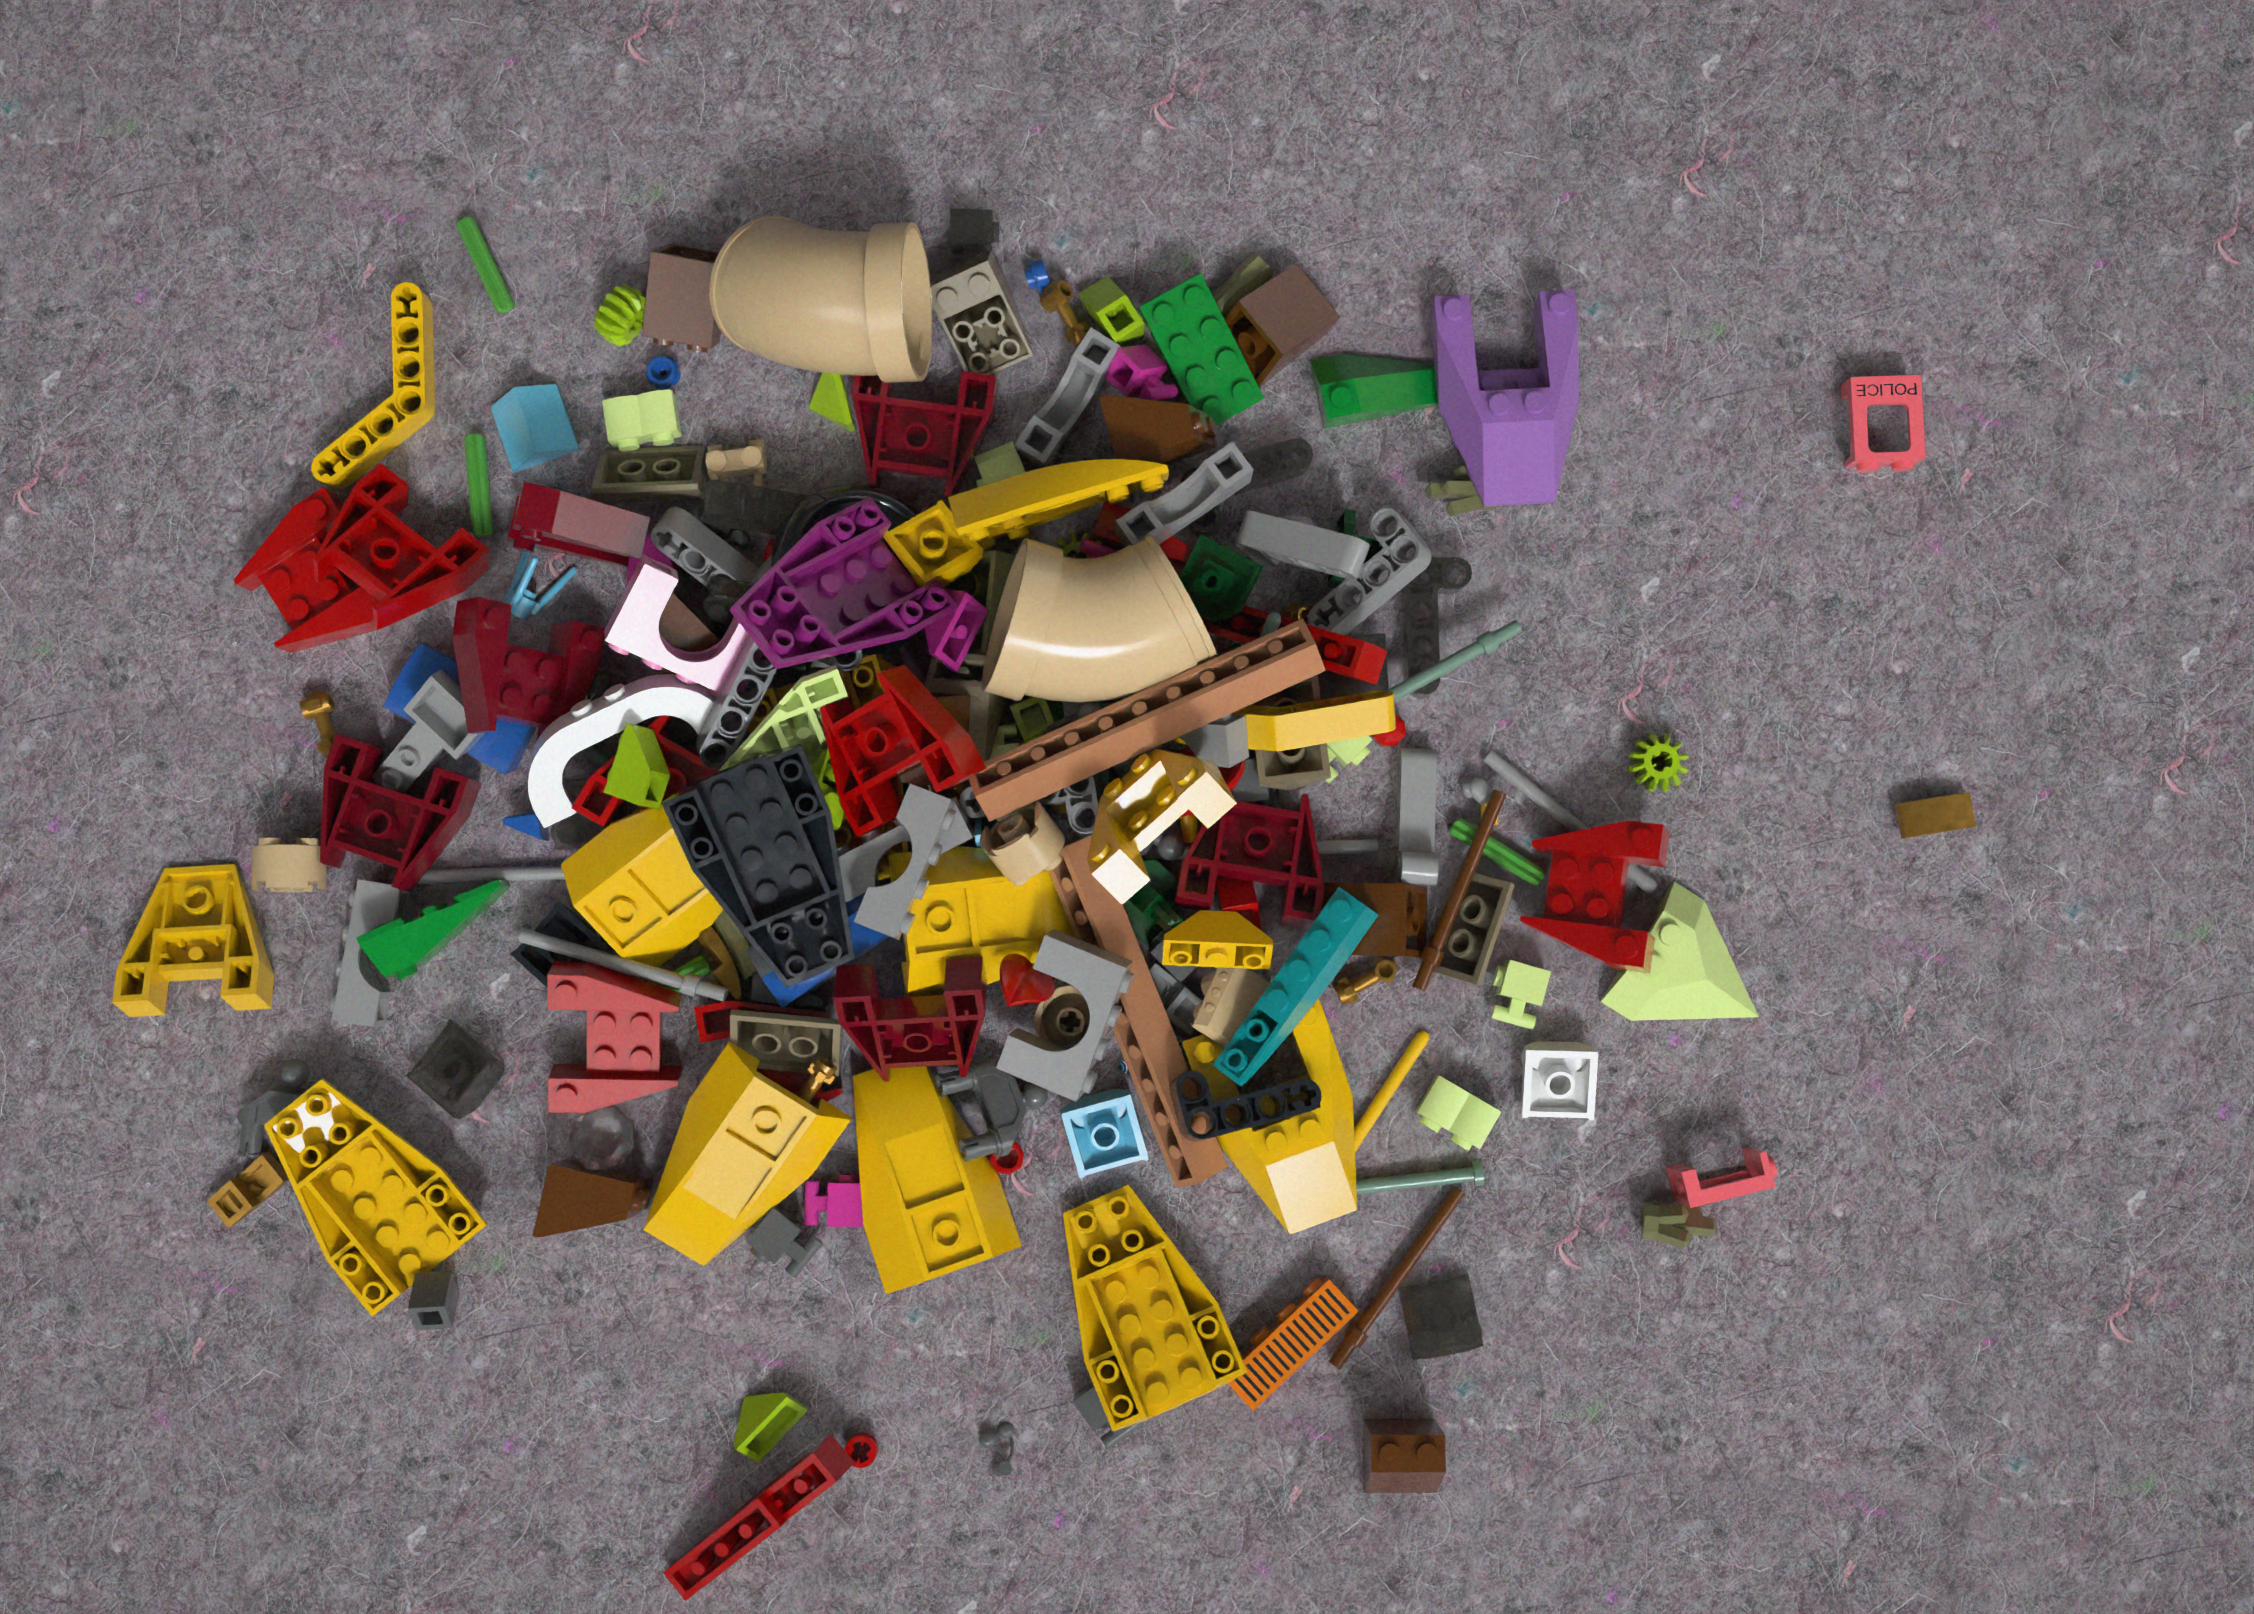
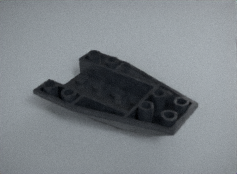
[661,744,855,988]

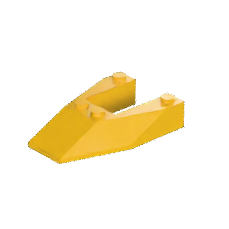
[1087,749,1237,904]
[1182,998,1357,1234]

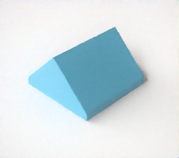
[491,384,580,473]

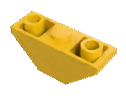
[1162,910,1273,970]

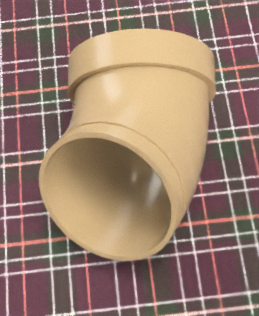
[709,215,932,383]
[981,534,1218,702]

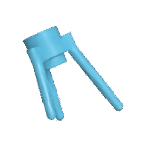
[504,551,577,621]

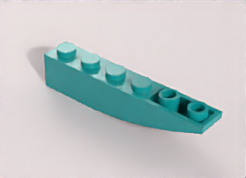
[1213,887,1379,1087]

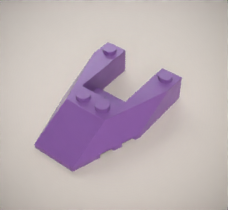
[1429,289,1579,507]

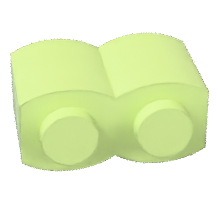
[602,390,682,451]
[1415,1075,1501,1151]

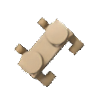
[705,439,768,495]

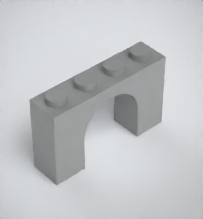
[996,929,1135,1102]

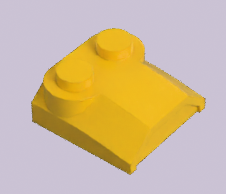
[883,500,983,588]

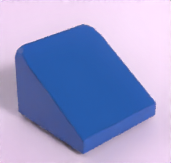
[502,812,549,841]

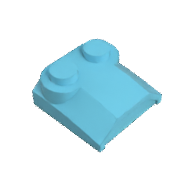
[1060,1089,1149,1178]

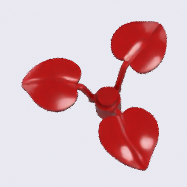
[1000,953,1056,1007]

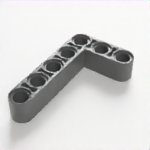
[696,635,862,770]

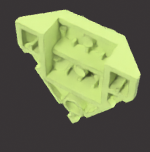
[719,665,852,771]
[1600,882,1759,1021]

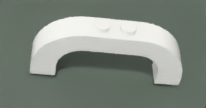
[528,674,736,828]

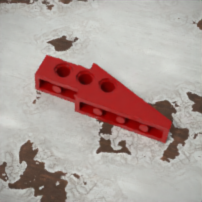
[1200,605,1388,685]
[663,1434,854,1601]

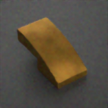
[1895,792,1976,839]
[696,927,741,1001]
[207,1151,289,1229]

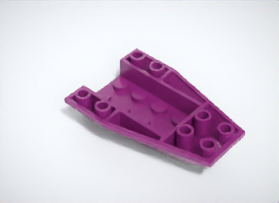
[730,496,959,669]

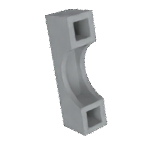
[1014,328,1121,468]
[1115,441,1254,547]
[1141,714,1249,768]
[854,784,957,940]
[837,794,976,902]
[329,879,410,1027]

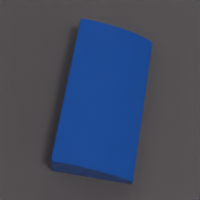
[383,642,536,775]

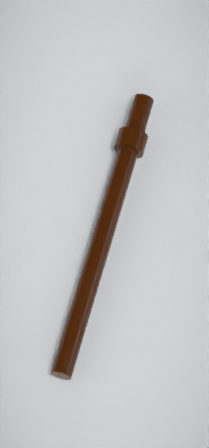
[1412,790,1506,992]
[1329,1186,1465,1370]

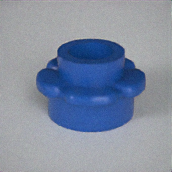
[1024,259,1051,293]
[646,356,681,390]

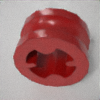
[844,1433,878,1468]

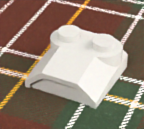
[1521,1041,1598,1120]

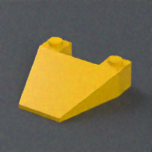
[112,864,275,1017]

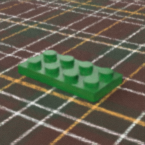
[1137,273,1265,426]

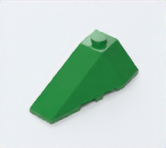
[1310,354,1438,429]
[356,879,510,981]

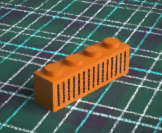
[1228,1275,1359,1411]

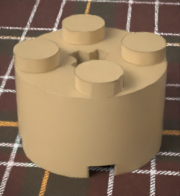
[980,801,1065,886]
[251,838,327,892]
[1034,986,1109,1044]

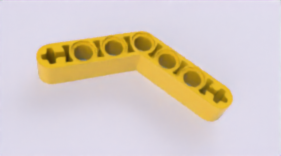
[311,282,435,490]
[1174,690,1396,751]

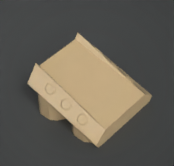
[1193,967,1270,1047]

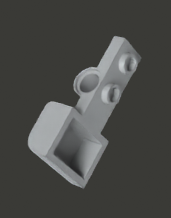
[372,669,485,794]

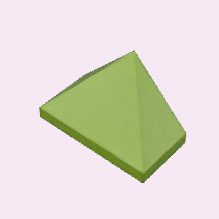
[808,373,857,432]
[733,1392,808,1462]

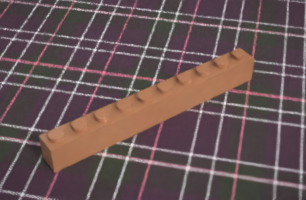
[969,619,1326,821]
[1049,835,1228,1188]

